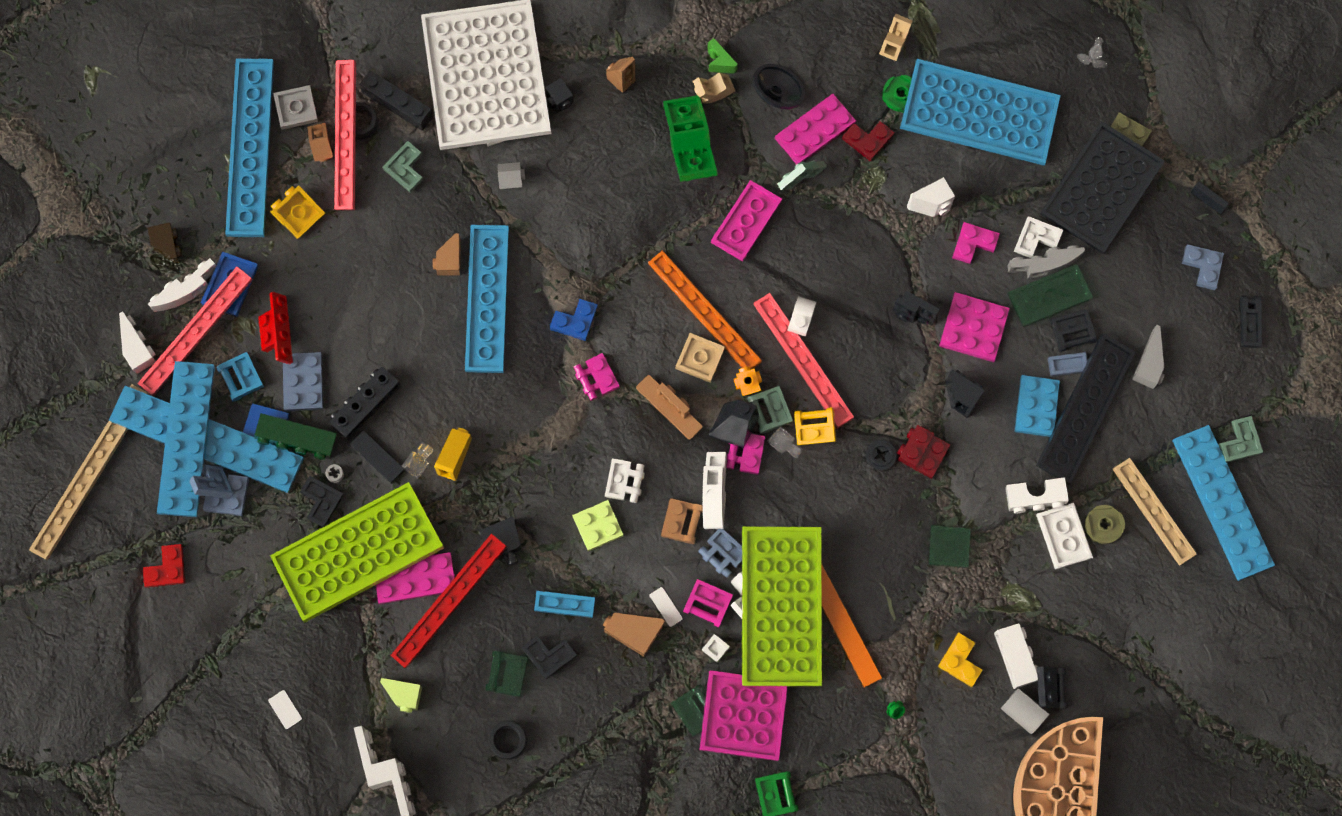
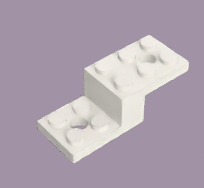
[354,726,416,816]

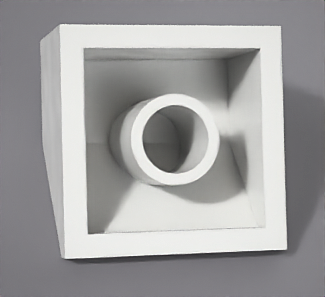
[907,177,955,217]

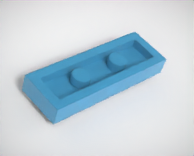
[534,591,595,618]

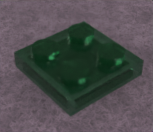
[929,526,970,568]

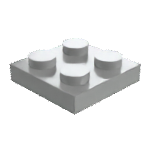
[273,85,318,130]

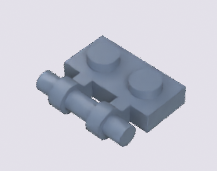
[698,529,742,578]

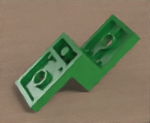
[663,95,717,182]

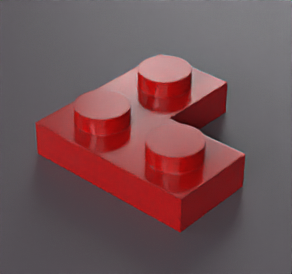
[143,544,185,588]

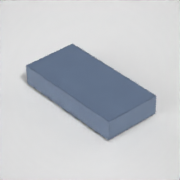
[1048,352,1088,377]

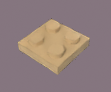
[675,333,725,383]

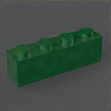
[254,413,336,460]

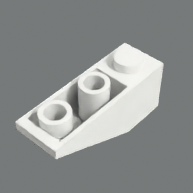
[119,311,156,374]

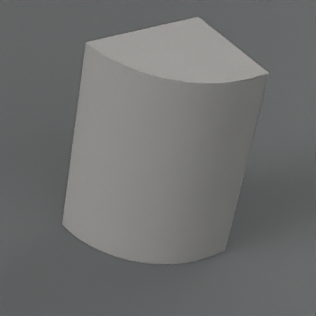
[1000,688,1049,734]

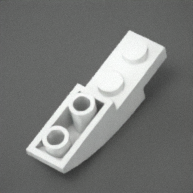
[148,258,216,312]
[703,452,727,529]

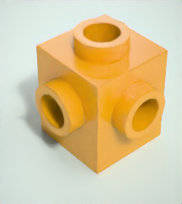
[734,366,762,396]

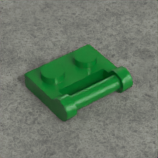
[755,771,799,816]

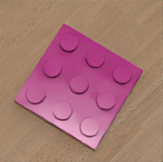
[939,292,1010,362]

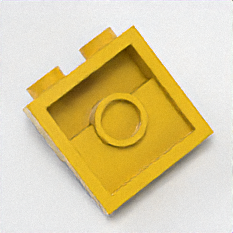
[270,186,325,239]

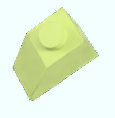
[380,678,422,713]

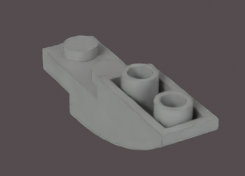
[1007,246,1085,279]

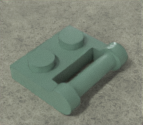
[747,386,793,434]

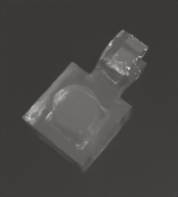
[768,426,801,459]
[401,443,433,479]

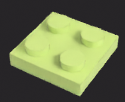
[572,500,624,551]

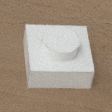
[702,634,730,662]

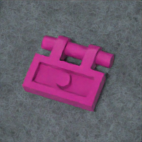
[574,353,620,401]
[726,434,765,475]

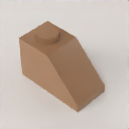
[307,123,333,162]
[433,233,461,276]

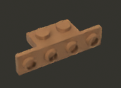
[636,375,702,440]

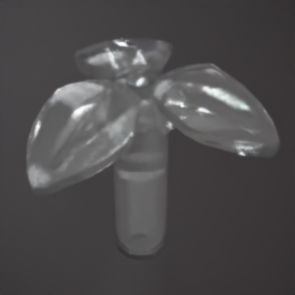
[1077,37,1107,68]

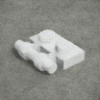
[605,458,645,503]

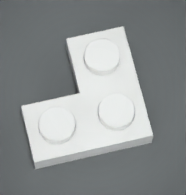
[1014,216,1063,258]

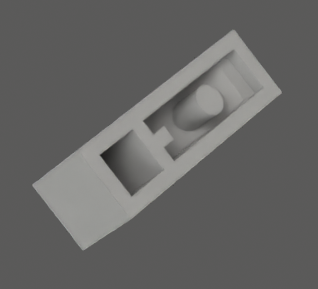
[1132,325,1165,389]

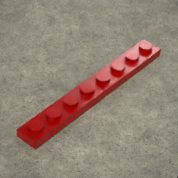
[390,534,507,668]

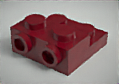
[897,425,950,479]

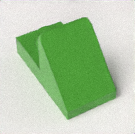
[708,38,738,74]

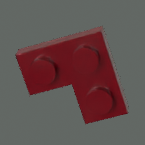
[842,121,895,162]

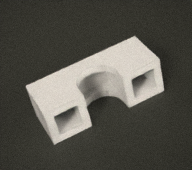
[1006,478,1068,513]

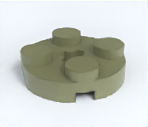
[1085,505,1125,544]

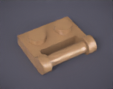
[661,498,703,544]

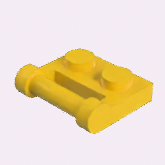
[794,407,836,445]

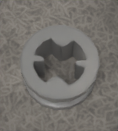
[325,464,344,483]

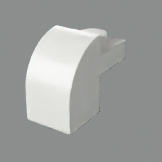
[787,296,817,336]

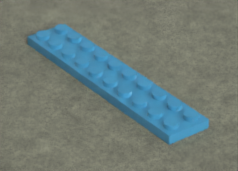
[225,59,274,237]
[109,386,304,493]

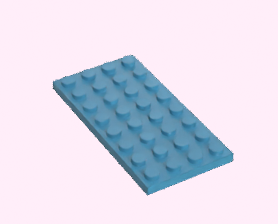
[900,59,1060,165]

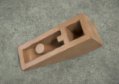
[606,57,635,93]

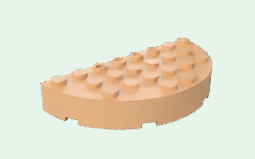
[1013,717,1103,816]

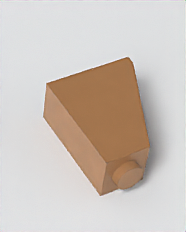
[603,613,665,656]

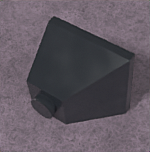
[709,400,759,448]

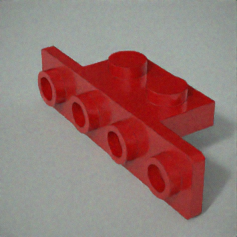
[259,292,293,365]

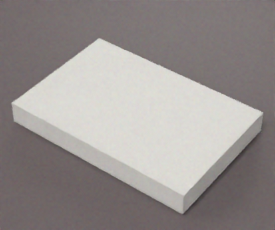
[1036,503,1093,570]

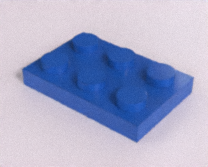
[201,252,259,317]

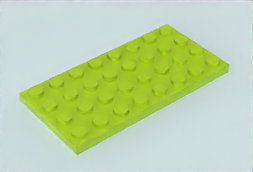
[270,482,444,623]
[742,527,822,686]

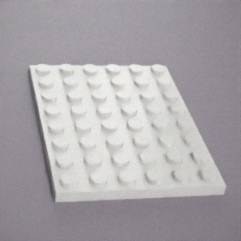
[421,0,551,150]

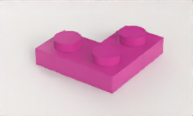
[952,222,1000,264]

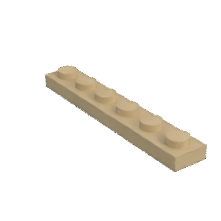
[1113,458,1197,566]

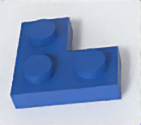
[550,299,598,341]

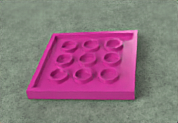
[699,670,787,761]

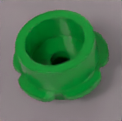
[887,701,905,719]

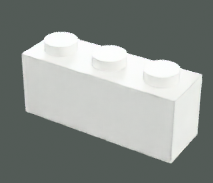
[994,623,1038,689]

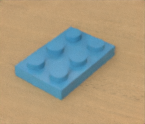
[1014,375,1060,437]

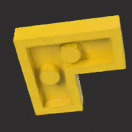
[938,633,982,687]

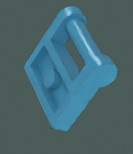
[216,352,264,401]

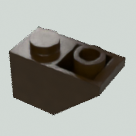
[147,222,182,264]

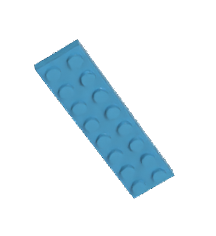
[465,225,509,373]
[157,361,215,517]
[1172,425,1275,581]

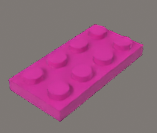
[775,94,856,165]
[711,180,782,262]
[376,552,455,604]

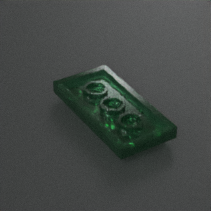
[1008,264,1093,327]

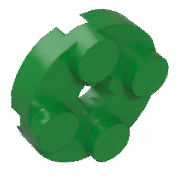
[882,75,912,113]

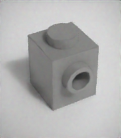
[498,162,525,189]

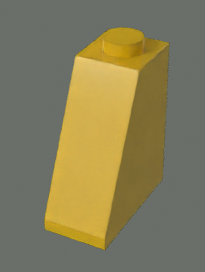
[434,428,472,481]

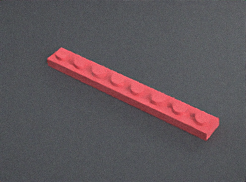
[334,60,356,210]
[137,267,253,396]
[754,293,854,429]

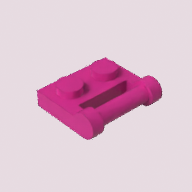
[683,579,733,627]

